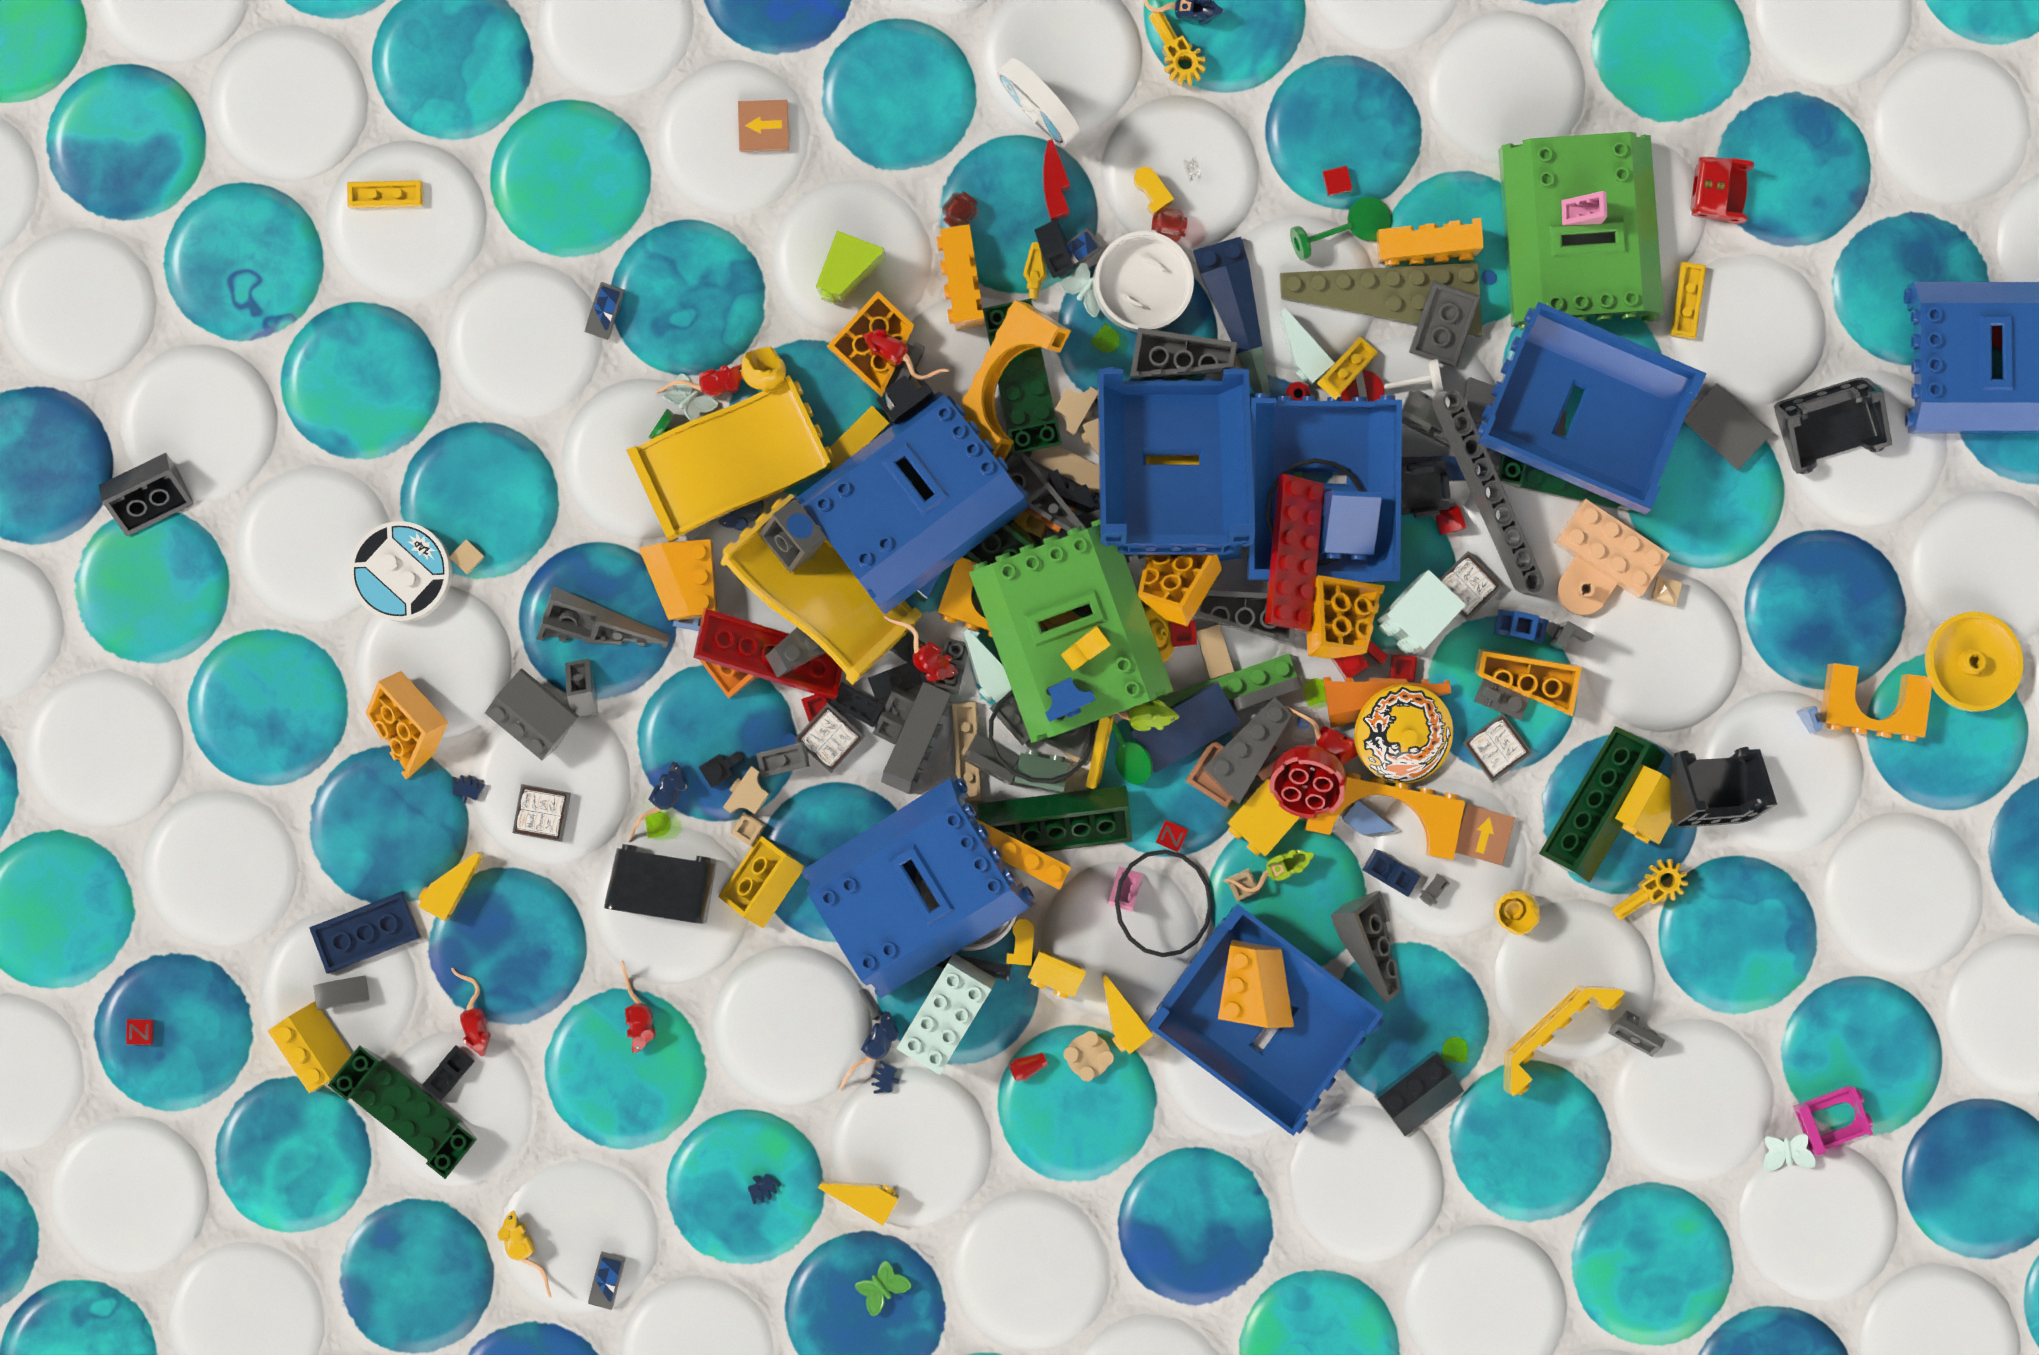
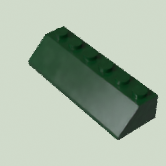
[1539,726,1666,883]
[977,785,1132,852]

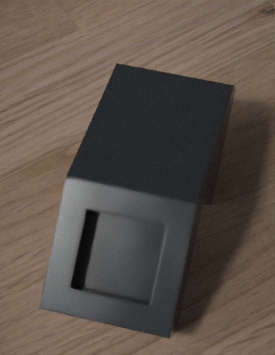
[1034,219,1076,279]
[1046,469,1097,513]

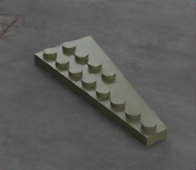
[1280,263,1482,337]

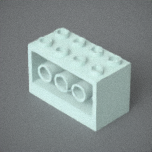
[1376,570,1466,655]
[896,954,996,1075]

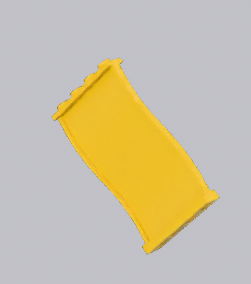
[626,375,834,542]
[720,494,922,685]

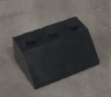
[99,453,194,536]
[1374,1051,1464,1136]

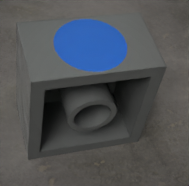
[759,499,827,573]

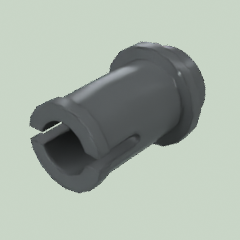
[1419,874,1450,907]

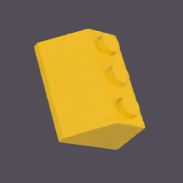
[718,835,805,928]
[268,1001,352,1093]

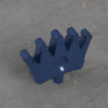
[452,775,485,803]
[871,1060,900,1094]
[748,1174,781,1204]

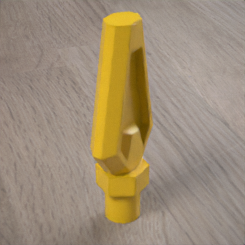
[1023,242,1047,300]

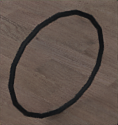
[1265,458,1364,566]
[989,690,1095,783]
[1115,849,1213,957]

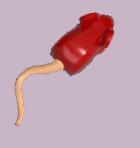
[862,329,949,380]
[657,364,742,397]
[884,616,958,682]
[1284,706,1358,764]
[621,960,656,1053]
[451,968,491,1057]

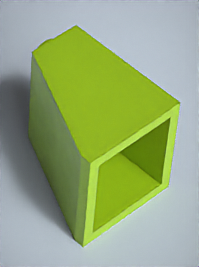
[816,231,886,304]

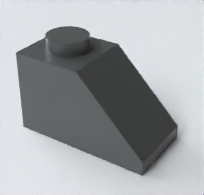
[565,658,598,717]

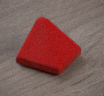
[1435,505,1466,535]

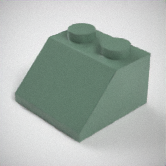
[1014,749,1069,793]

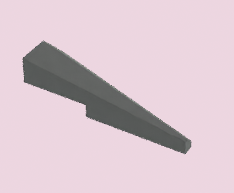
[1005,453,1086,531]
[536,586,670,648]

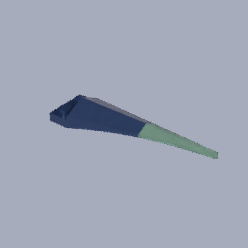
[1193,236,1271,398]

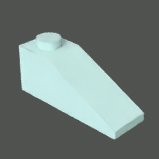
[1280,308,1335,386]
[961,627,1012,703]

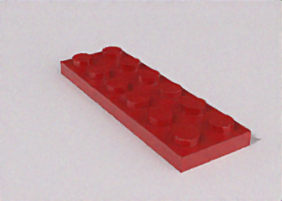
[1265,474,1324,632]
[693,608,842,700]

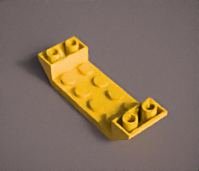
[1503,985,1625,1096]

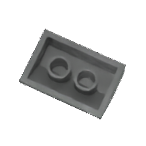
[485,668,579,761]

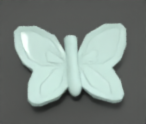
[1060,262,1100,317]
[663,374,718,421]
[1763,1133,1816,1171]

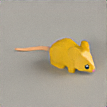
[497,1210,552,1297]

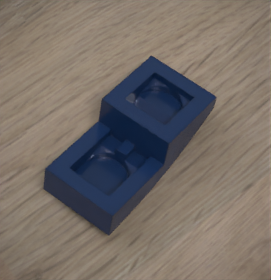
[1362,848,1421,897]

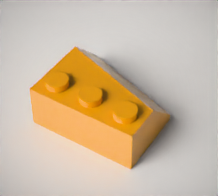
[827,291,914,397]
[1138,555,1222,626]

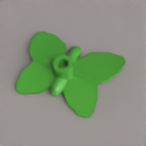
[855,1261,912,1316]

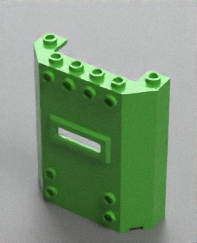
[1498,132,1664,330]
[969,519,1174,743]

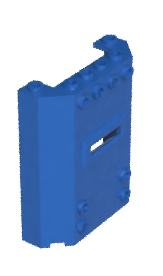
[1903,282,2039,434]
[1477,302,1707,515]
[1097,367,1255,555]
[796,390,1029,615]
[1247,393,1402,583]
[802,775,1035,998]
[1146,904,1384,1136]

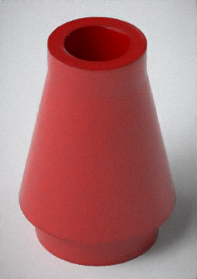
[1009,1052,1048,1082]

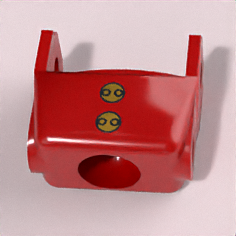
[1690,157,1754,224]

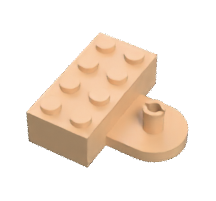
[1554,499,1669,615]

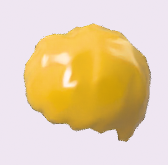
[741,347,786,391]
[1494,890,1541,935]

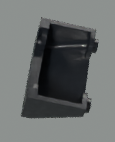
[1774,377,1892,474]
[1671,747,1778,828]
[604,844,716,924]

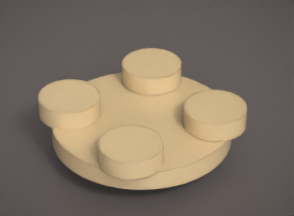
[1064,1031,1114,1081]

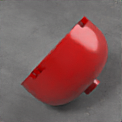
[1269,745,1347,818]

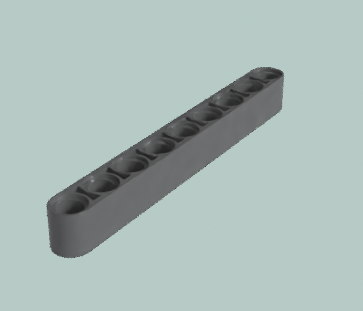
[1432,390,1544,593]

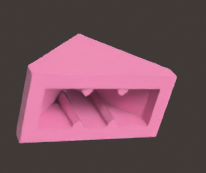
[1561,191,1607,226]
[1108,866,1143,912]

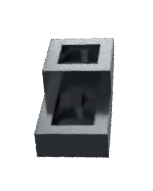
[422,1045,475,1101]

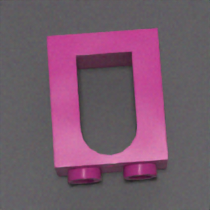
[1793,1085,1873,1156]

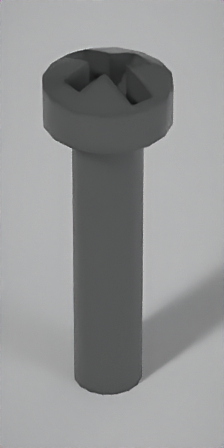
[859,989,881,1020]

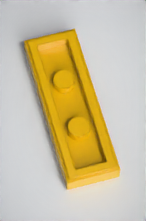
[347,180,423,208]
[1670,262,1706,340]
[1317,336,1379,400]
[830,406,890,471]
[1086,714,1115,789]

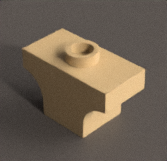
[1055,387,1098,437]
[723,766,770,814]

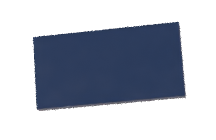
[1130,681,1242,773]
[309,891,421,974]

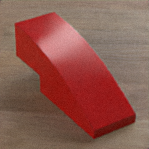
[1043,139,1070,222]

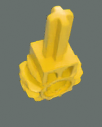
[1149,12,1206,86]
[1612,859,1688,920]

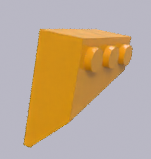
[639,539,718,621]
[1307,575,1385,659]
[366,671,448,780]
[1218,940,1294,1028]

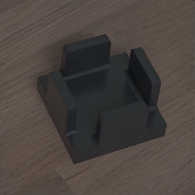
[876,369,934,425]
[1401,459,1451,518]

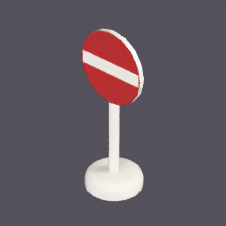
[1340,359,1444,402]

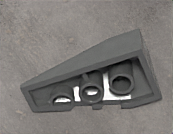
[1402,390,1470,453]
[1331,891,1401,1003]

